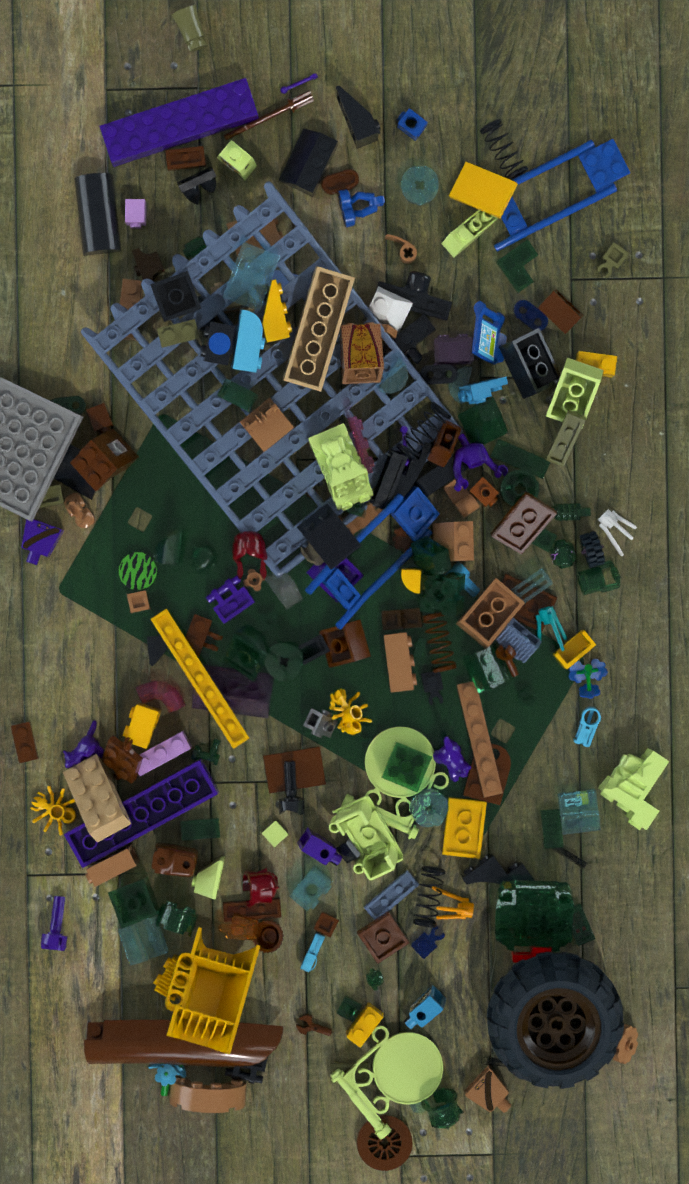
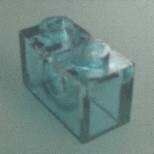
[289,865,332,911]

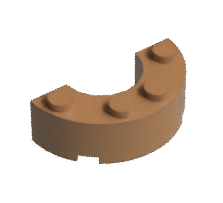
[169,1076,247,1113]

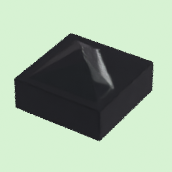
[336,839,361,864]

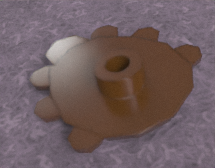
[392,527,415,551]

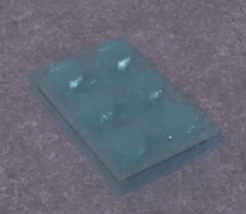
[222,242,280,311]

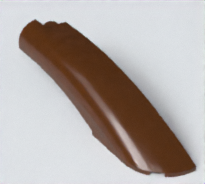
[84,1020,284,1067]

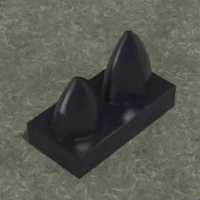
[177,167,216,205]

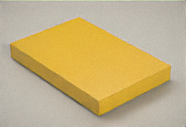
[449,162,518,219]
[442,797,487,859]

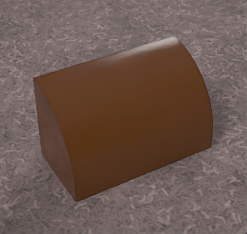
[538,289,584,334]

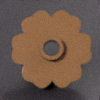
[613,1024,638,1064]

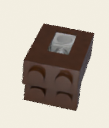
[70,428,139,491]

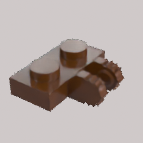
[186,614,223,657]

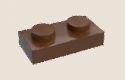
[165,146,206,171]
[11,721,39,763]

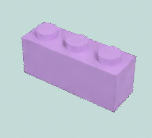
[138,730,192,776]

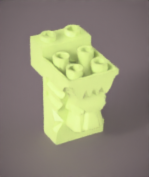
[308,423,373,510]
[598,748,669,830]

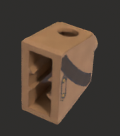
[464,1065,512,1113]

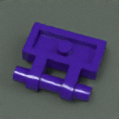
[206,575,256,624]

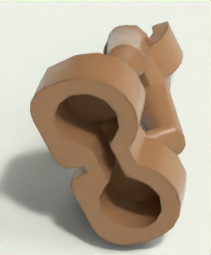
[64,493,96,528]

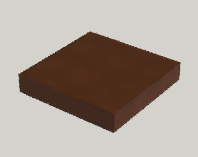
[357,911,410,964]

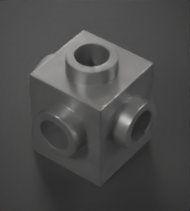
[303,708,338,738]

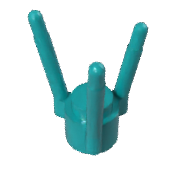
[535,606,567,651]

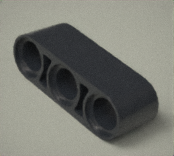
[414,454,469,497]

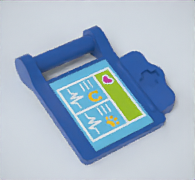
[472,301,507,365]

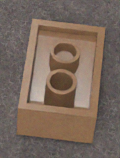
[456,578,525,648]

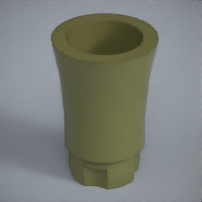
[171,5,207,52]

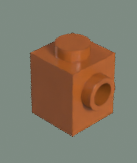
[468,477,499,507]

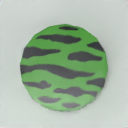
[119,552,157,590]

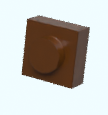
[313,911,339,938]

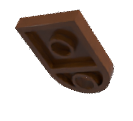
[463,744,511,805]

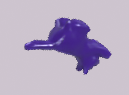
[63,720,104,768]
[433,736,471,782]

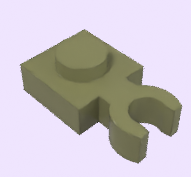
[597,242,629,279]

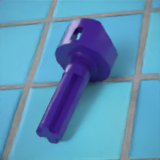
[41,896,68,951]

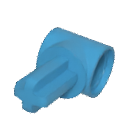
[445,561,480,597]

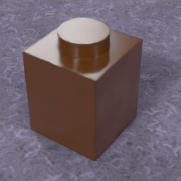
[86,403,114,434]

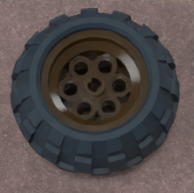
[487,952,624,1089]

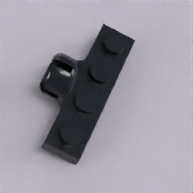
[382,314,436,370]

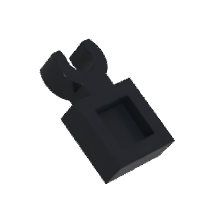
[421,671,443,705]

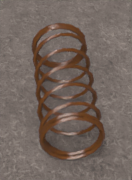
[422,612,457,673]

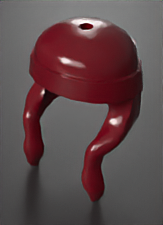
[232,531,268,579]

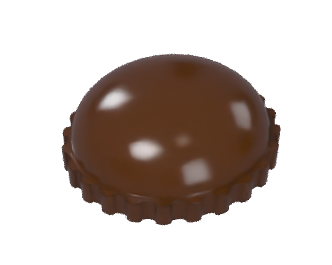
[252,920,284,953]

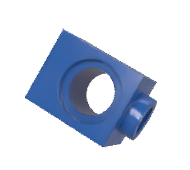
[397,108,428,141]

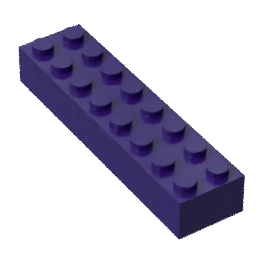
[99,78,259,167]
[64,759,219,868]

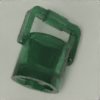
[577,561,621,596]

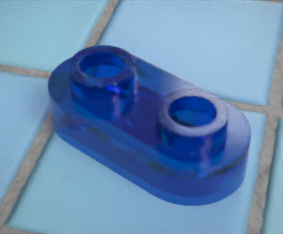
[513,300,548,331]

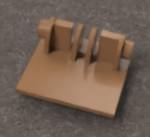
[240,397,294,452]

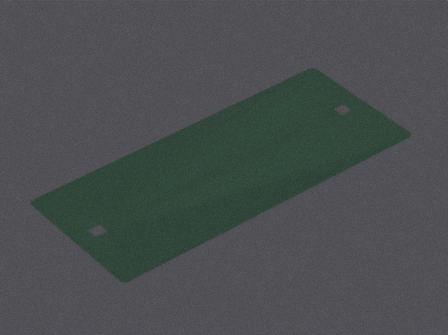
[59,414,584,835]

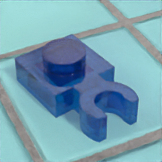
[410,925,445,959]

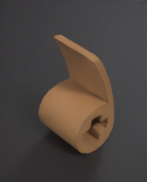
[385,234,417,264]
[444,479,480,518]

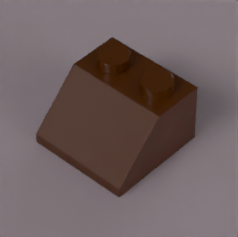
[319,620,371,668]

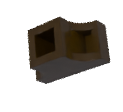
[132,248,165,282]

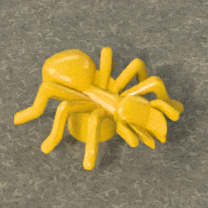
[329,689,372,735]
[31,786,77,836]

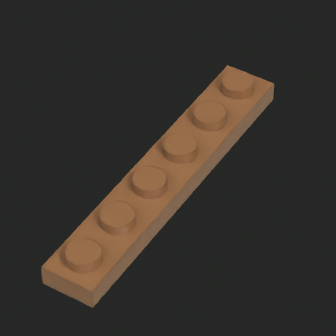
[457,681,503,798]

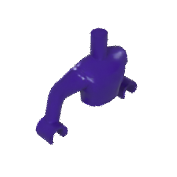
[453,434,508,492]

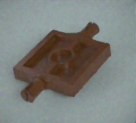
[102,735,143,784]

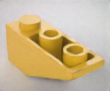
[261,279,292,343]

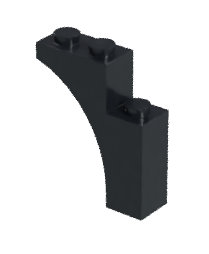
[461,854,549,912]

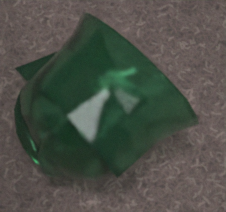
[421,1088,464,1130]

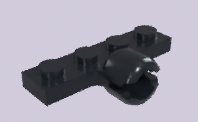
[376,271,453,321]

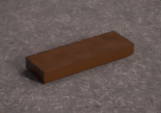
[223,897,282,922]

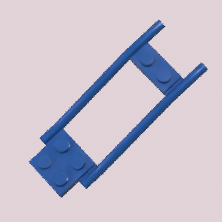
[494,139,630,252]
[305,486,440,630]

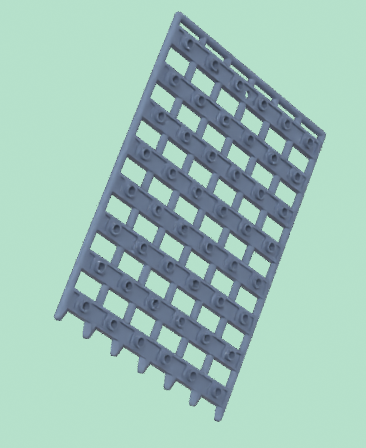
[81,181,463,578]

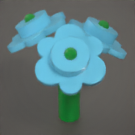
[148,1064,186,1096]

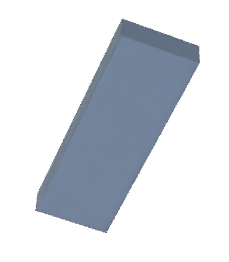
[364,870,419,920]

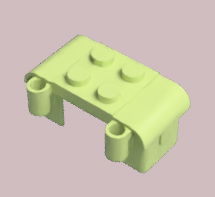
[329,795,403,880]

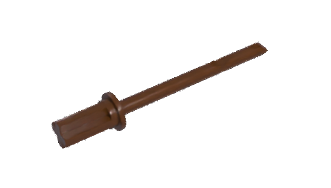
[224,90,314,140]

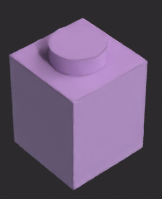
[125,199,146,229]

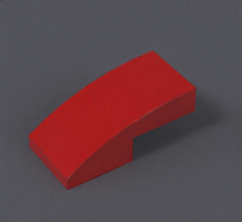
[511,944,552,962]

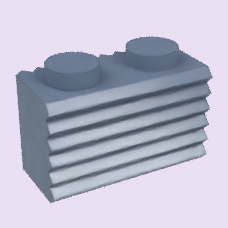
[495,618,542,663]

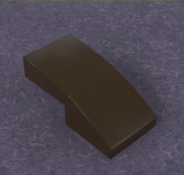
[381,608,423,630]

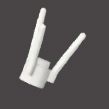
[598,509,637,556]

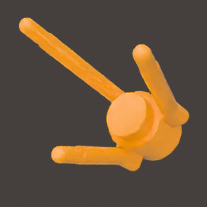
[431,886,474,920]

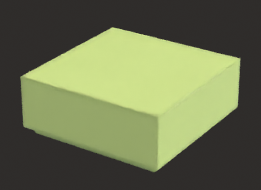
[262,820,289,847]

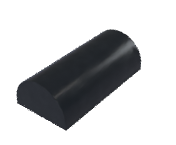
[74,173,122,256]

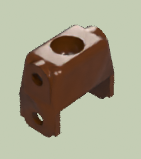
[152,842,198,877]

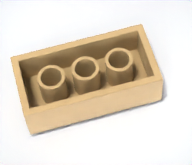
[63,754,131,843]

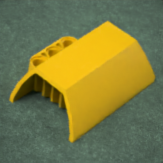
[165,927,260,1054]

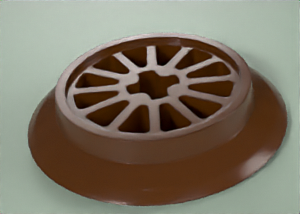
[357,1115,413,1171]

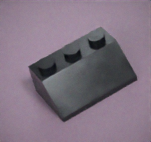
[279,128,338,197]
[499,328,561,399]
[54,444,97,500]

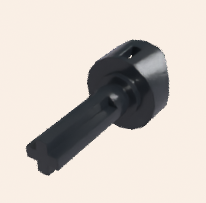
[278,760,305,815]

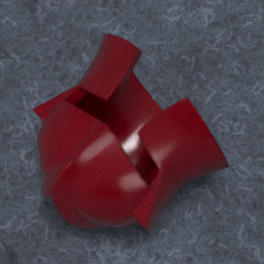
[243,867,280,908]

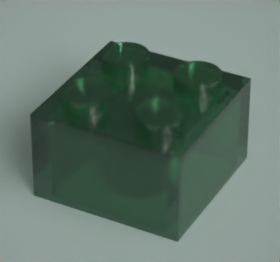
[381,741,432,793]
[108,877,161,929]

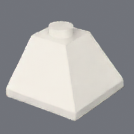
[362,286,413,334]

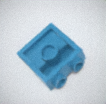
[458,377,508,405]

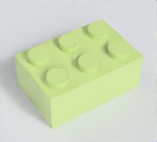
[546,358,604,428]

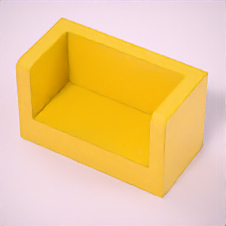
[552,630,596,669]

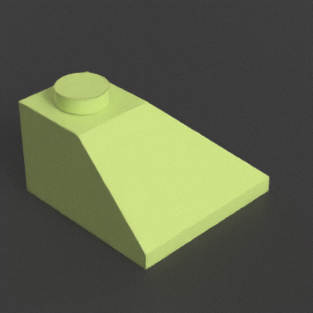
[192,856,225,899]

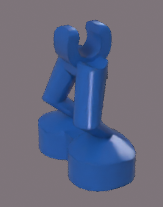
[338,189,385,228]

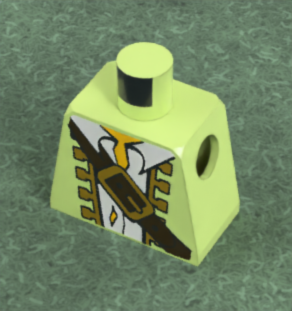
[217,140,257,181]

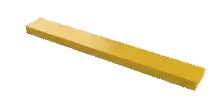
[151,609,250,749]

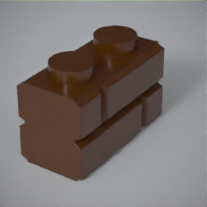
[427,421,462,467]

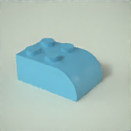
[231,310,265,373]

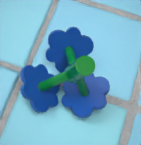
[568,659,608,699]

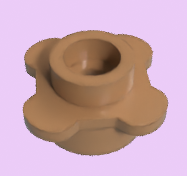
[243,569,266,591]

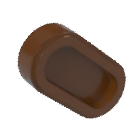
[322,169,359,195]

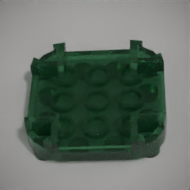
[495,880,574,952]

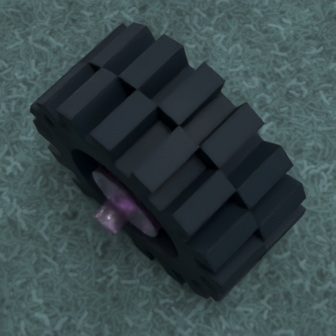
[580,531,605,568]

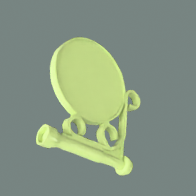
[341,727,449,839]
[330,1025,443,1140]

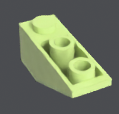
[441,210,498,258]

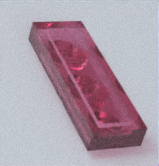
[347,416,375,474]

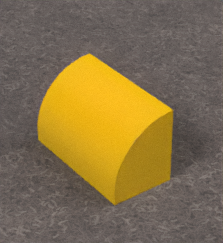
[401,568,422,594]

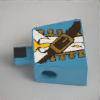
[404,985,446,1029]

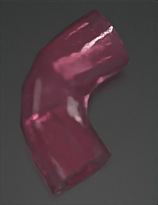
[135,680,186,714]

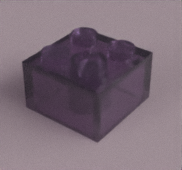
[432,334,474,365]

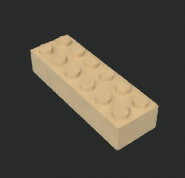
[282,266,355,392]

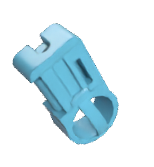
[573,707,601,747]
[300,932,325,972]

